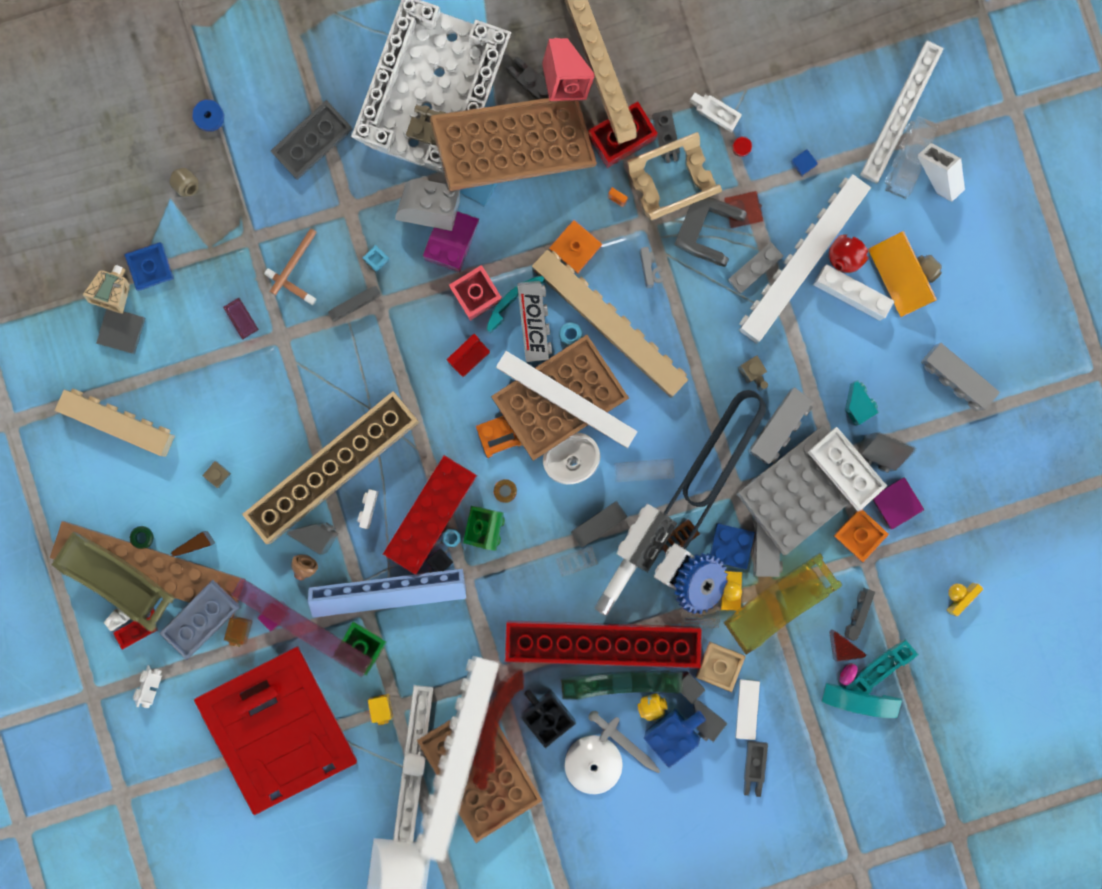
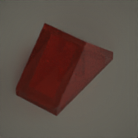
[829,629,867,662]

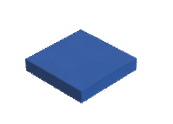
[124,242,174,291]

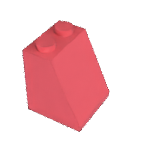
[542,38,595,101]

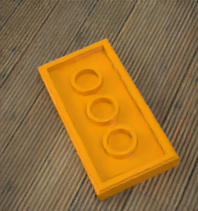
[868,231,937,317]

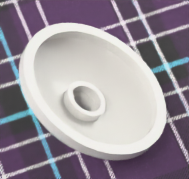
[543,433,600,484]
[565,735,622,794]

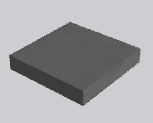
[96,309,145,354]

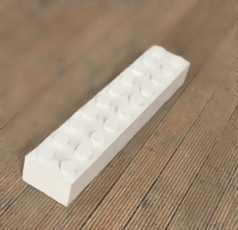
[416,656,499,862]

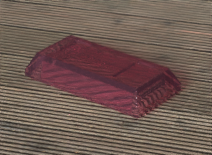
[223,298,259,340]

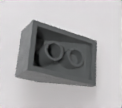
[858,432,915,473]

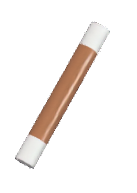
[264,268,316,305]

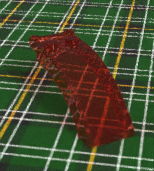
[472,668,524,791]

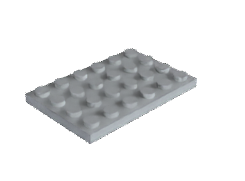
[736,425,850,556]

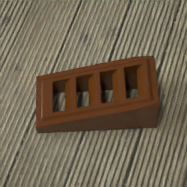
[662,519,700,553]
[171,531,215,556]

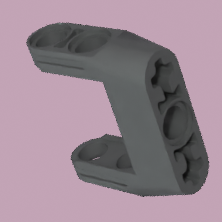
[674,194,747,267]

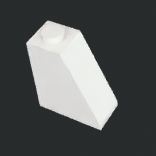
[918,143,965,202]

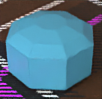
[442,529,461,547]

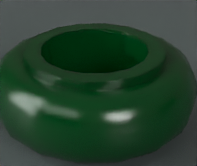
[129,526,154,549]

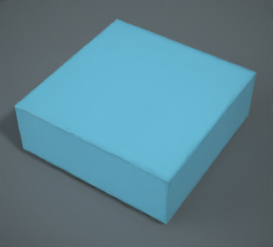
[362,245,389,272]

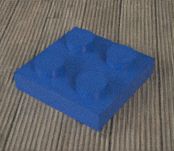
[710,523,755,569]

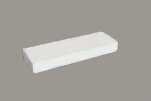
[735,679,760,740]

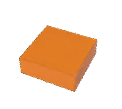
[608,187,628,207]

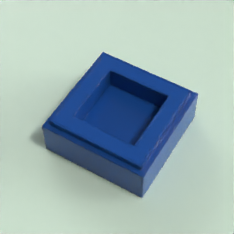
[791,149,818,176]

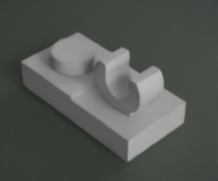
[640,247,663,289]

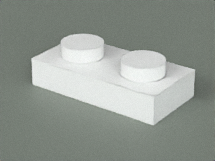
[358,490,379,529]

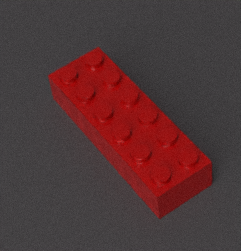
[383,455,478,575]

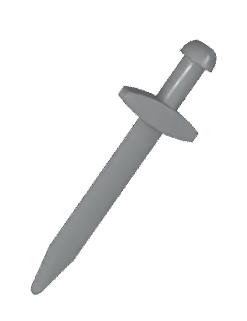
[588,711,660,773]

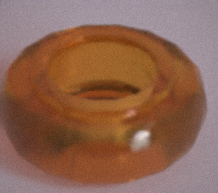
[493,479,517,503]

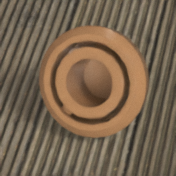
[291,554,318,580]

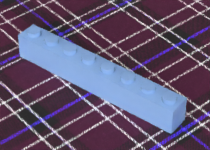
[308,569,466,618]

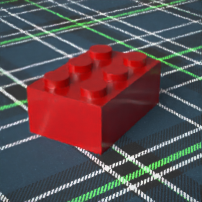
[588,101,658,169]

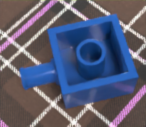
[644,708,706,768]

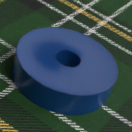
[192,100,225,132]

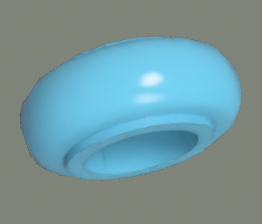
[559,323,582,346]

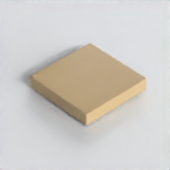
[695,641,746,692]

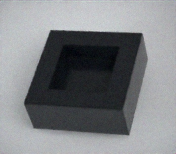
[427,548,453,572]

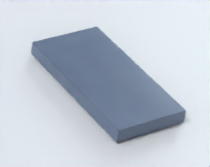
[159,580,241,660]

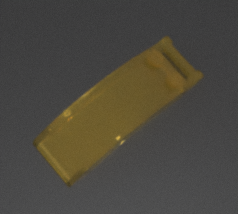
[724,553,842,655]

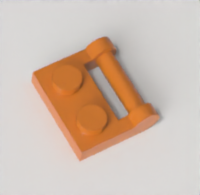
[476,416,522,458]

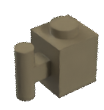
[737,356,768,391]

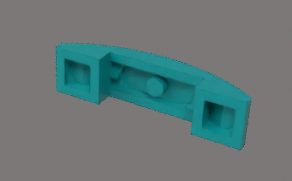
[487,276,545,334]
[845,639,919,694]
[821,683,902,718]

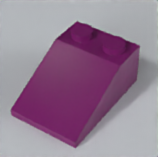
[423,211,479,273]

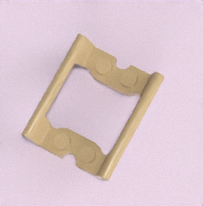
[626,132,722,220]

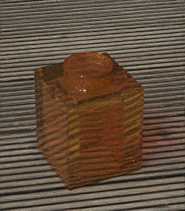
[224,616,253,647]

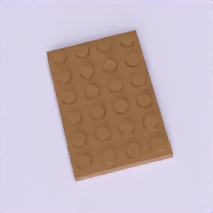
[491,335,629,461]
[417,706,543,843]

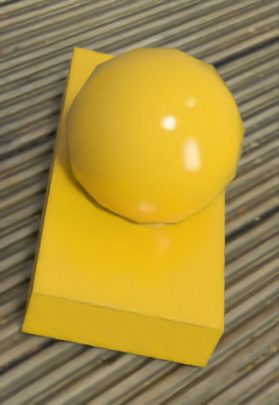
[721,571,742,611]
[947,582,983,616]

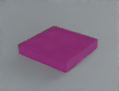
[873,477,924,530]

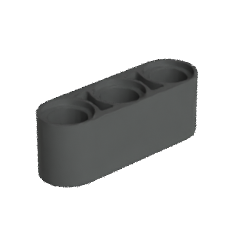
[571,501,627,548]

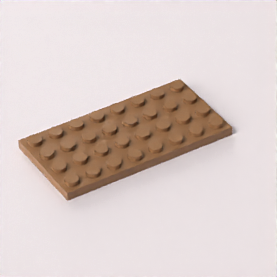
[430,98,597,191]

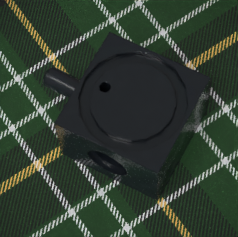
[521,689,576,749]

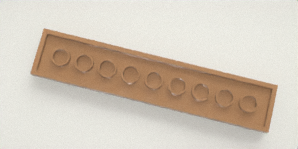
[50,521,246,616]

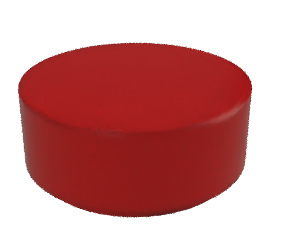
[732,137,752,157]

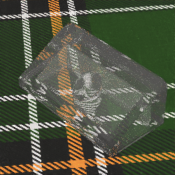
[680,605,720,628]

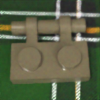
[406,105,446,146]

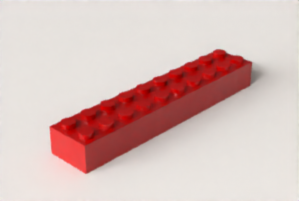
[505,620,702,668]

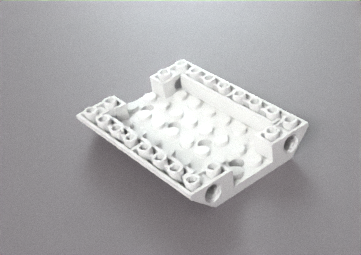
[351,0,511,174]

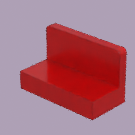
[446,333,490,377]

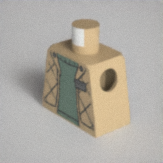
[83,265,130,314]

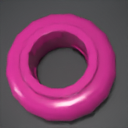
[839,663,858,686]

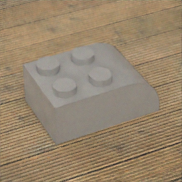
[396,179,460,231]

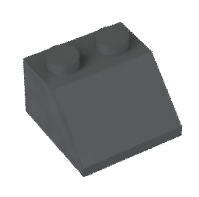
[287,523,339,555]

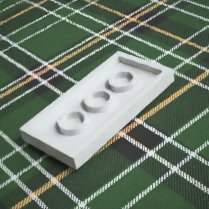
[808,427,887,511]

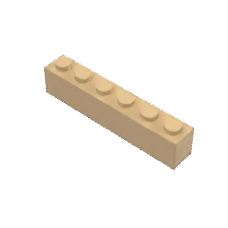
[54,388,175,457]

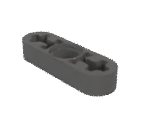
[328,286,381,321]

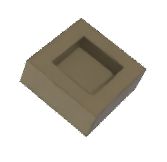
[202,461,231,488]

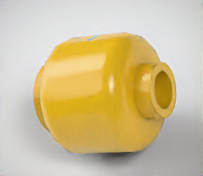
[638,693,668,721]

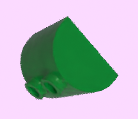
[463,506,505,551]
[333,621,387,675]

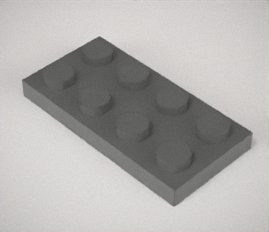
[271,100,353,180]

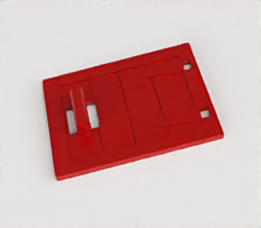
[194,646,357,815]

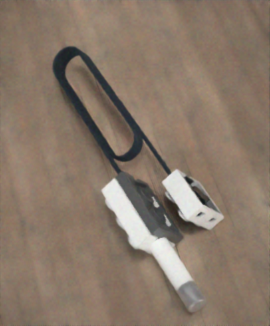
[594,390,766,616]

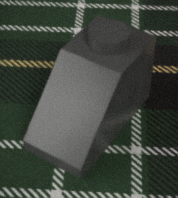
[693,699,727,742]

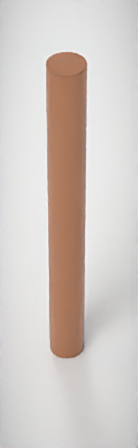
[269,228,317,296]

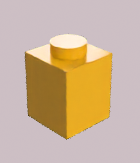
[368,694,393,725]

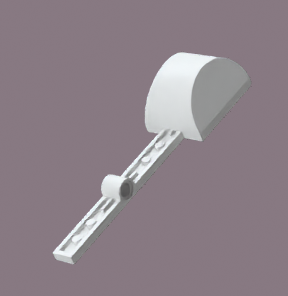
[367,685,433,889]

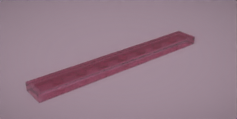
[231,578,373,677]

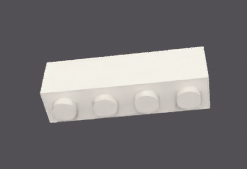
[813,264,894,321]

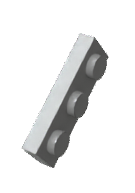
[728,242,783,294]

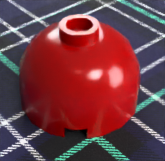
[829,234,869,273]

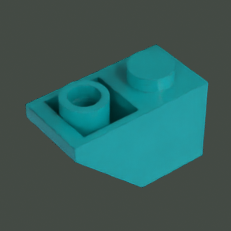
[845,380,879,426]

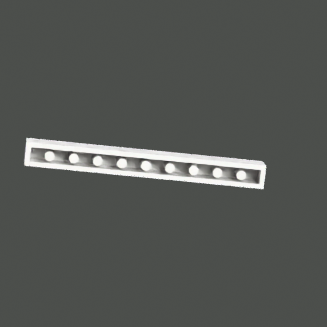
[738,174,871,344]

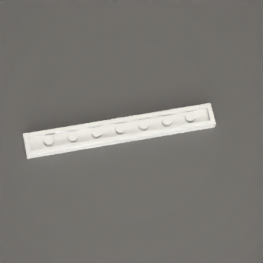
[860,40,944,184]
[496,351,638,448]

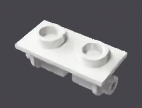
[133,665,162,708]

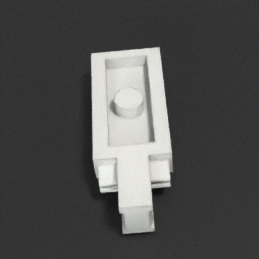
[689,93,742,133]

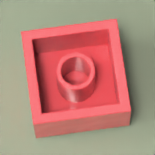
[449,265,502,321]

